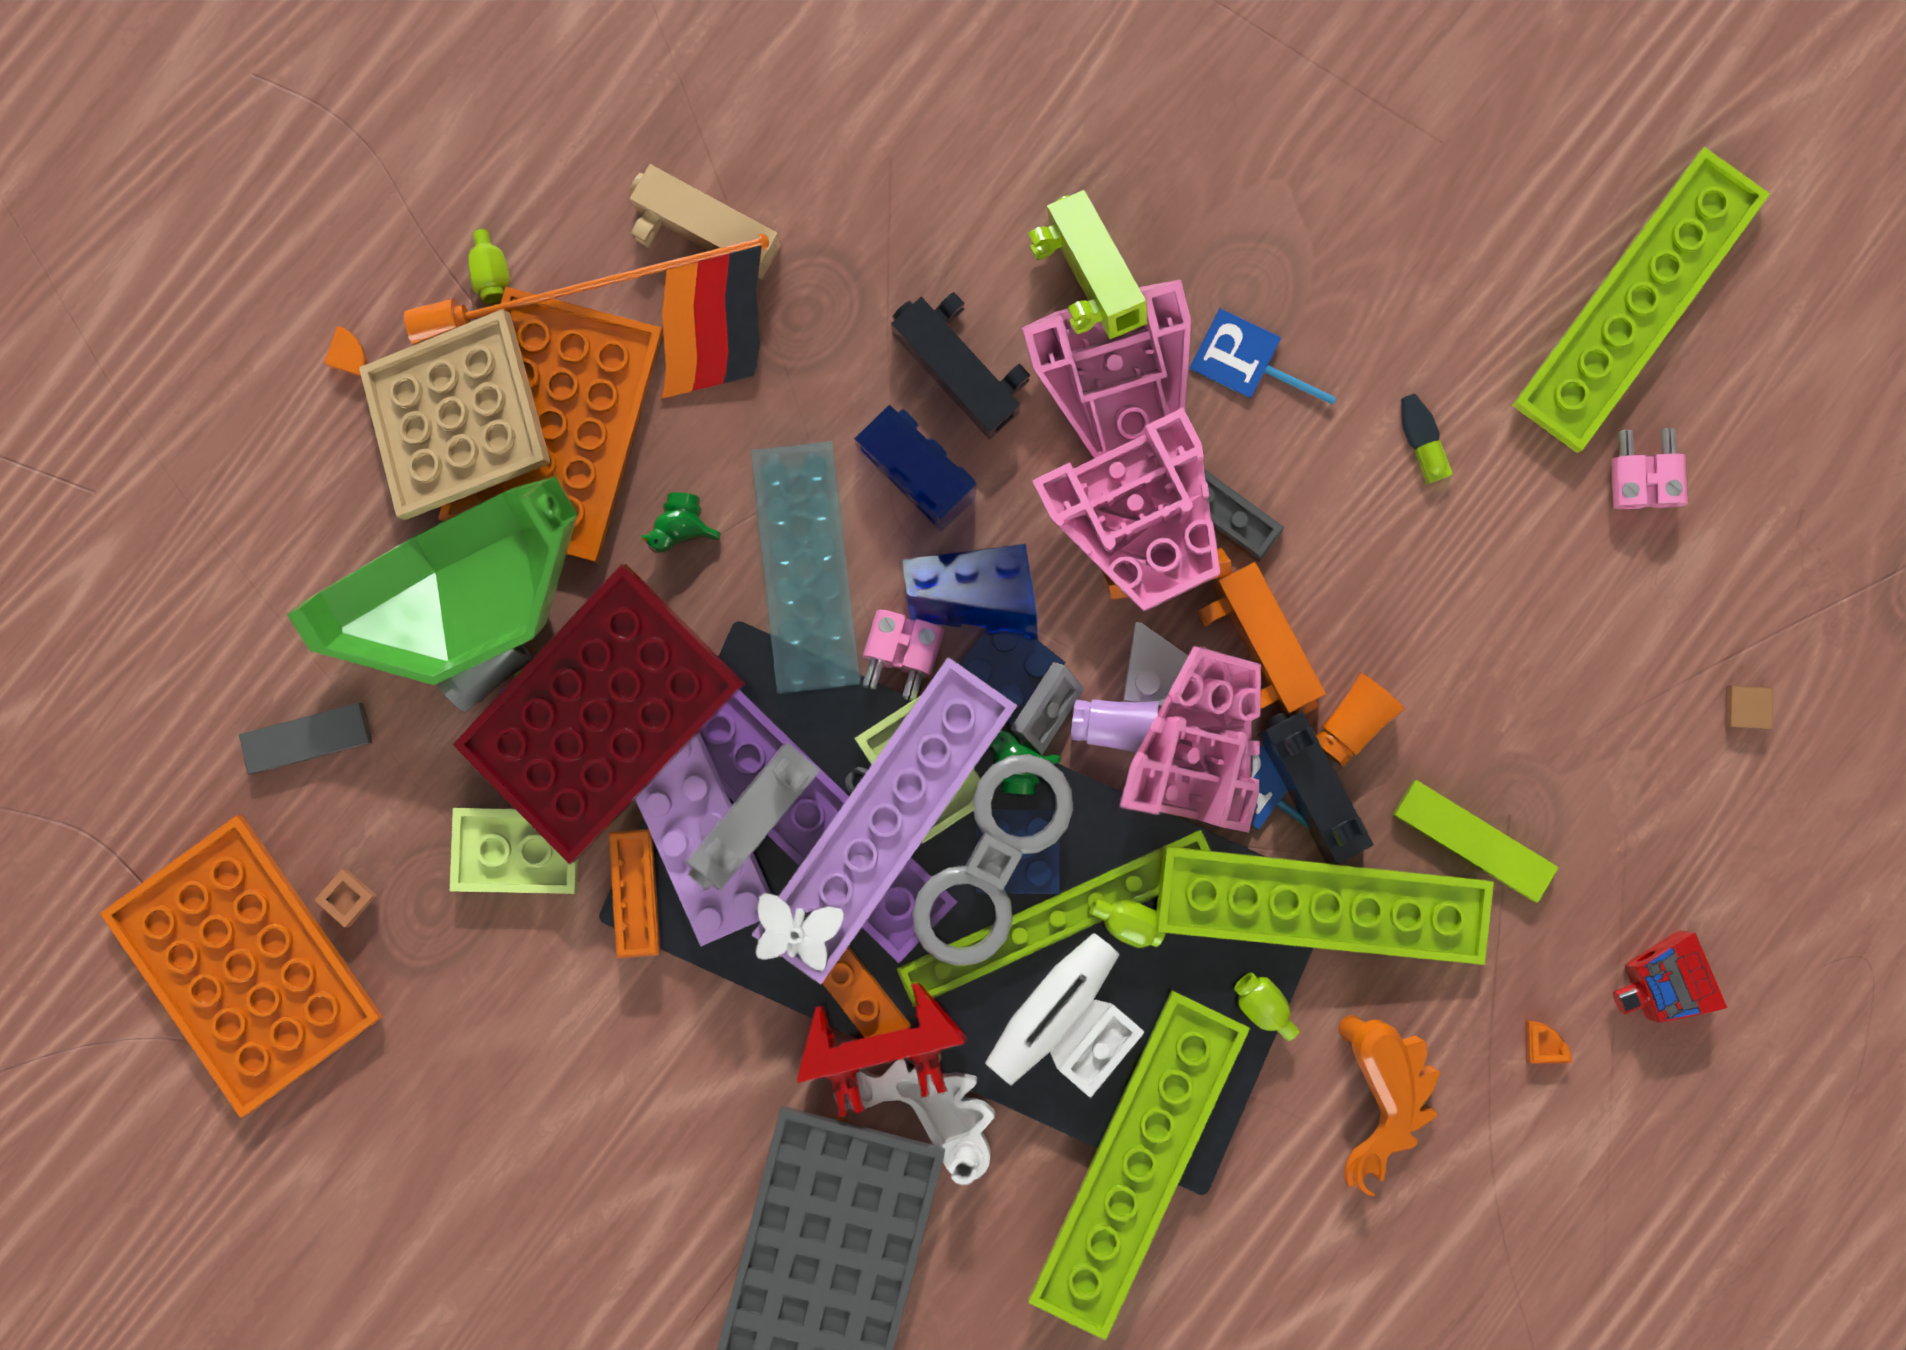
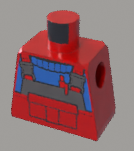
[1613,931,1727,1023]

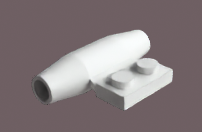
[985,933,1144,1098]

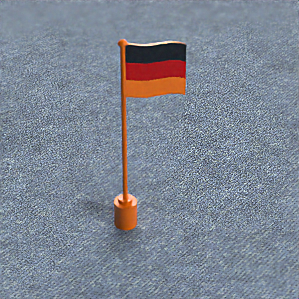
[404,234,769,399]

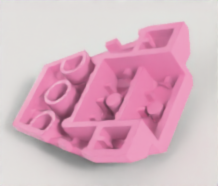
[1032,408,1220,612]
[1120,646,1261,833]

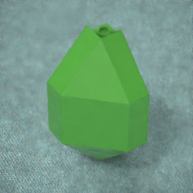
[287,476,578,685]

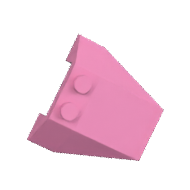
[1022,280,1191,459]

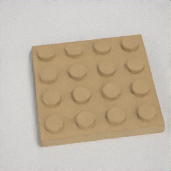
[359,309,551,520]

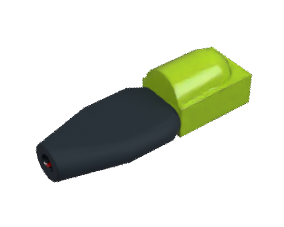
[1401,394,1453,485]

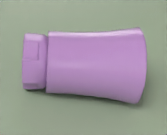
[1071,699,1159,753]

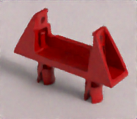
[797,982,967,1117]

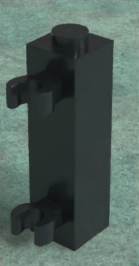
[891,292,1031,440]
[1257,710,1374,865]

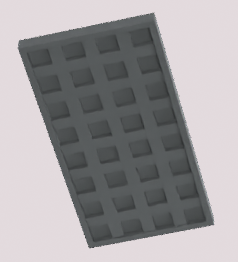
[717,1106,945,1350]

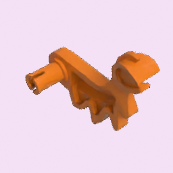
[1338,1015,1441,1196]

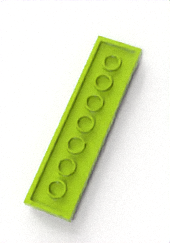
[1512,147,1770,453]
[1156,846,1494,965]
[1028,990,1250,1341]

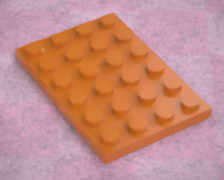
[438,286,663,564]
[99,815,383,1118]

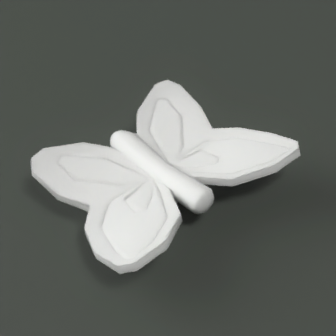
[756,893,844,971]

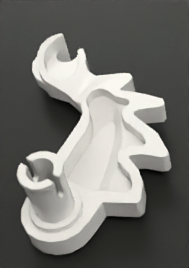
[832,1053,995,1185]

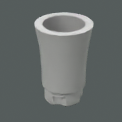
[438,644,532,712]

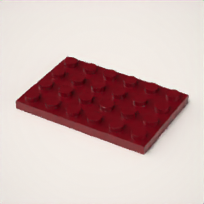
[452,564,745,865]

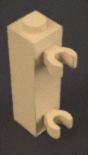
[630,164,781,279]

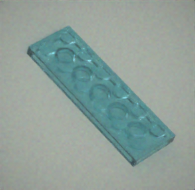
[751,441,860,694]

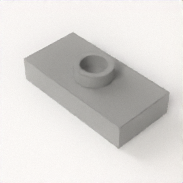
[1010,662,1085,755]

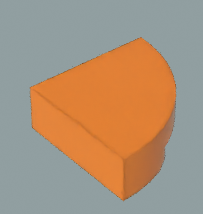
[324,325,368,377]
[1525,1020,1572,1063]

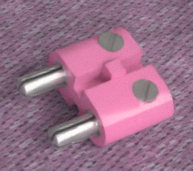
[1611,428,1688,509]
[862,609,945,701]

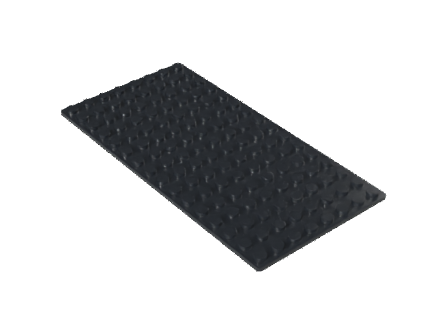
[599,621,1313,1195]

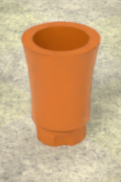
[1316,672,1405,767]

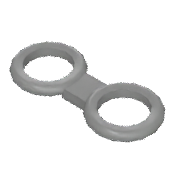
[912,754,1073,966]

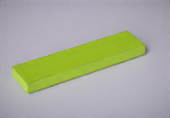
[1392,780,1559,903]

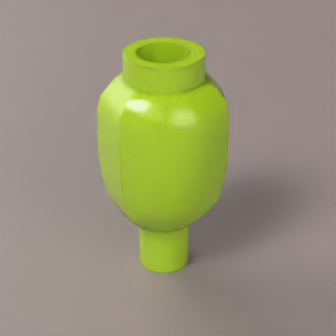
[468,229,510,304]
[1090,898,1166,948]
[1234,973,1300,1041]

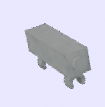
[684,743,820,891]

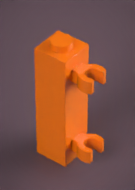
[1197,562,1326,714]

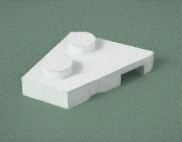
[1123,622,1188,707]

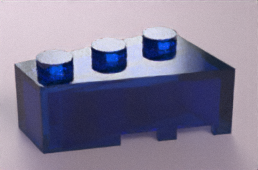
[854,404,977,532]
[902,544,1038,640]

